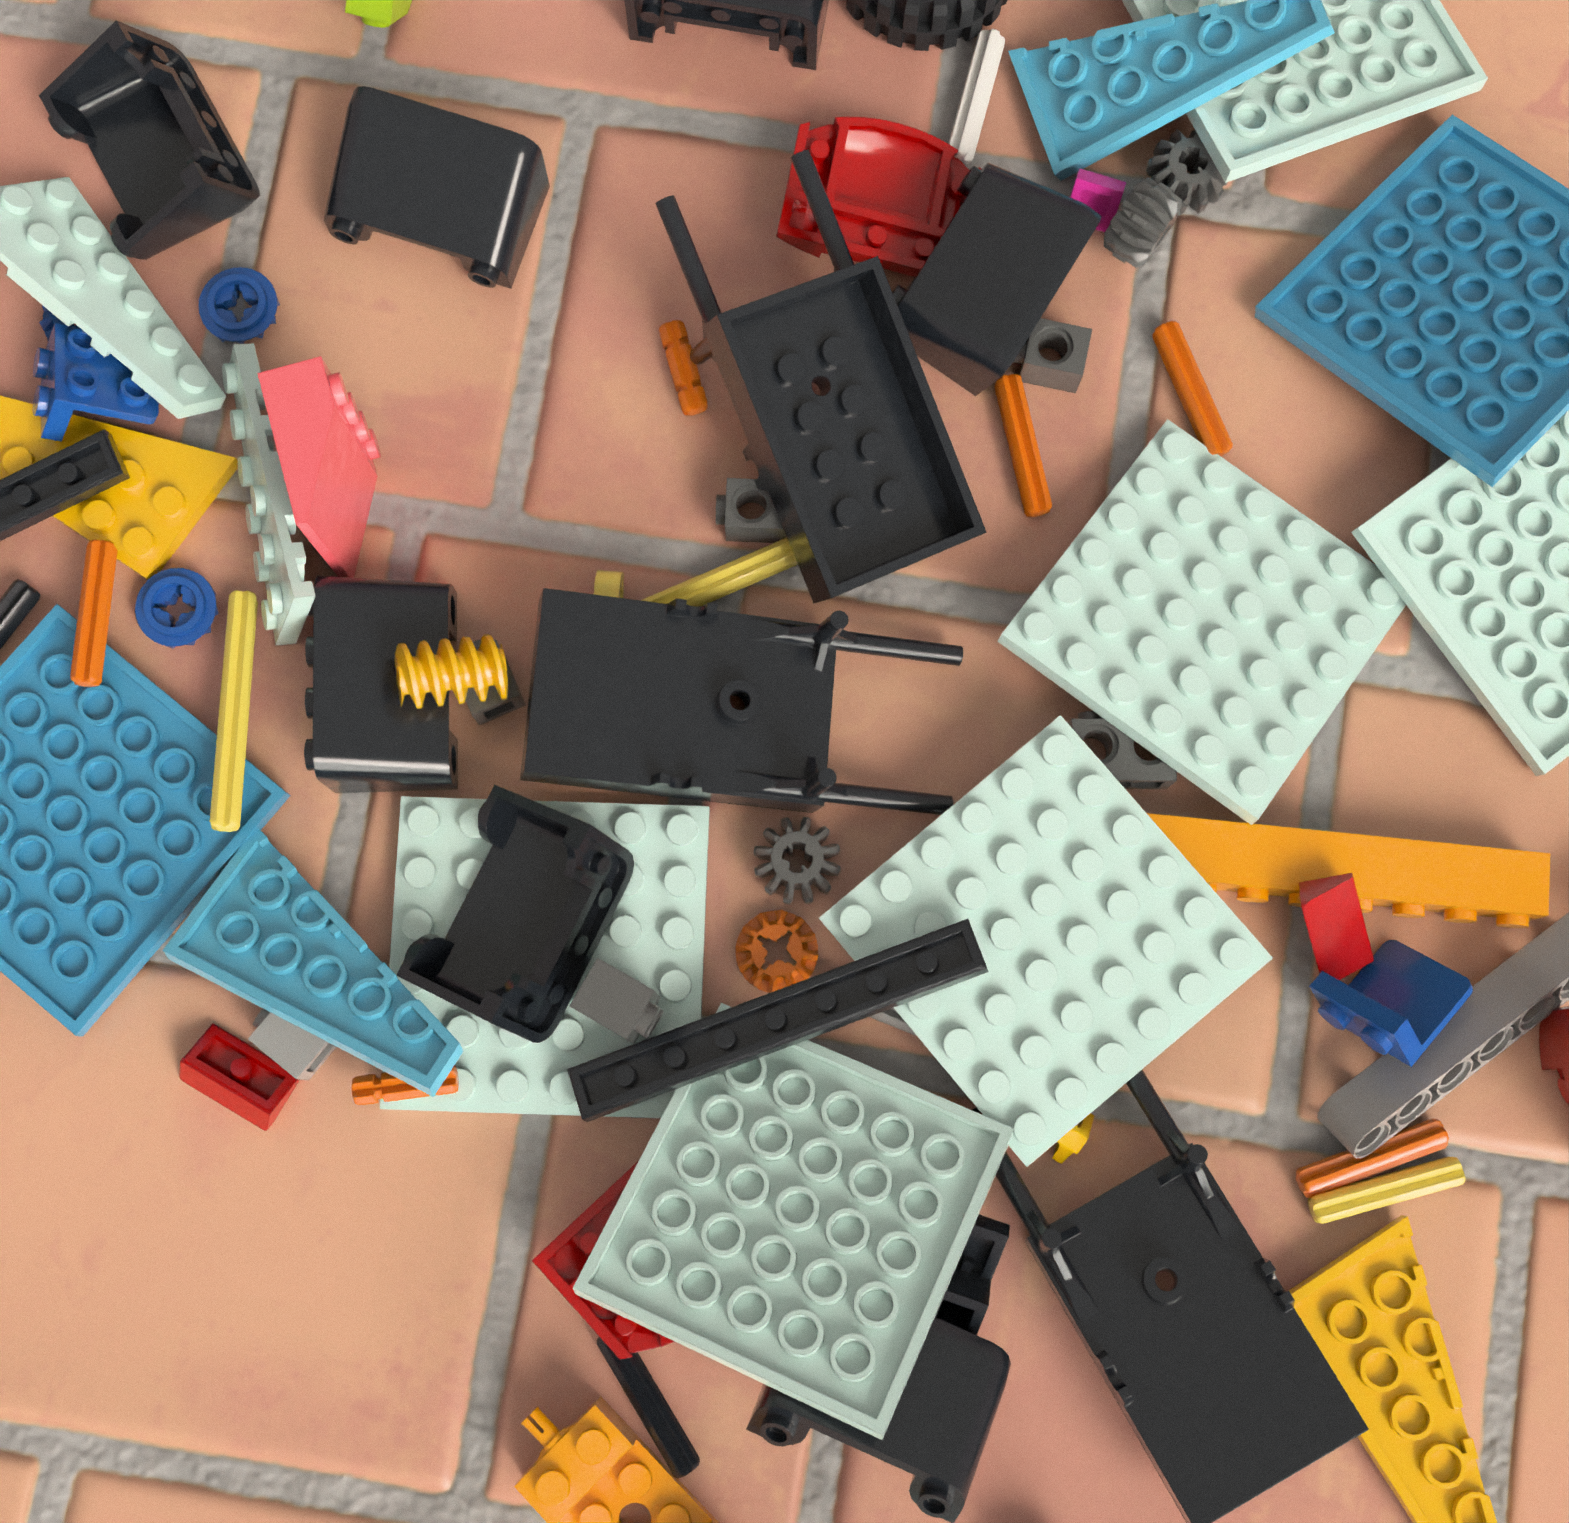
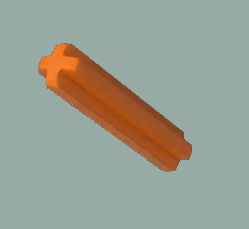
[1152,321,1233,456]
[994,374,1052,517]
[70,540,118,687]
[1295,1118,1449,1198]

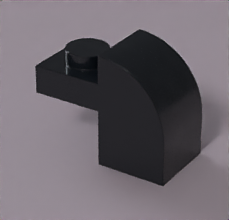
[935,1214,1010,1335]

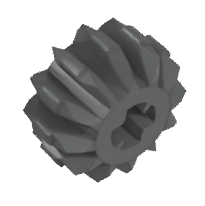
[1146,129,1228,216]
[1104,178,1182,268]
[754,817,841,905]

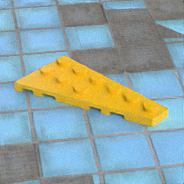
[0,395,238,580]
[1289,1215,1497,1523]

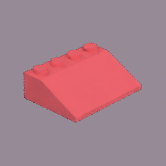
[257,356,381,578]

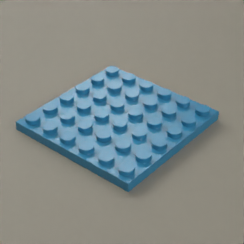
[1255,114,1569,487]
[0,604,291,1037]

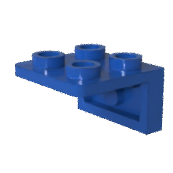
[33,323,159,442]
[1309,940,1473,1067]

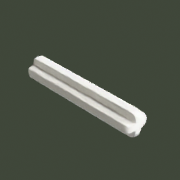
[948,28,1005,164]

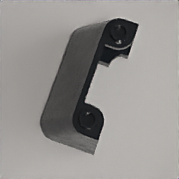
[624,0,829,70]
[39,20,260,260]
[324,86,550,289]
[892,162,1102,396]
[397,784,634,1043]
[746,1317,1011,1523]

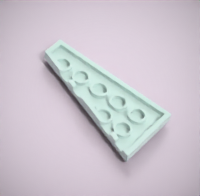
[0,177,226,419]
[222,343,316,646]

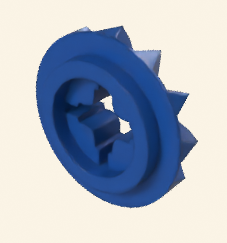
[199,267,280,344]
[135,568,219,649]

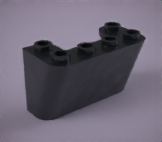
[304,575,458,793]

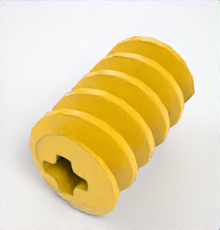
[395,634,508,709]

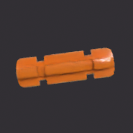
[659,320,708,416]
[351,1065,459,1105]

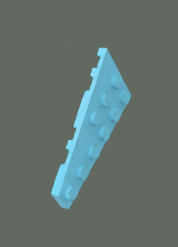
[1008,0,1335,181]
[162,829,463,1097]

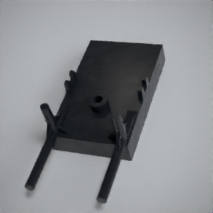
[655,149,987,603]
[520,588,963,815]
[972,1069,1369,1523]

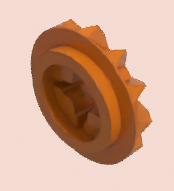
[735,909,818,993]

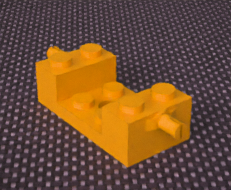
[514,1396,719,1523]

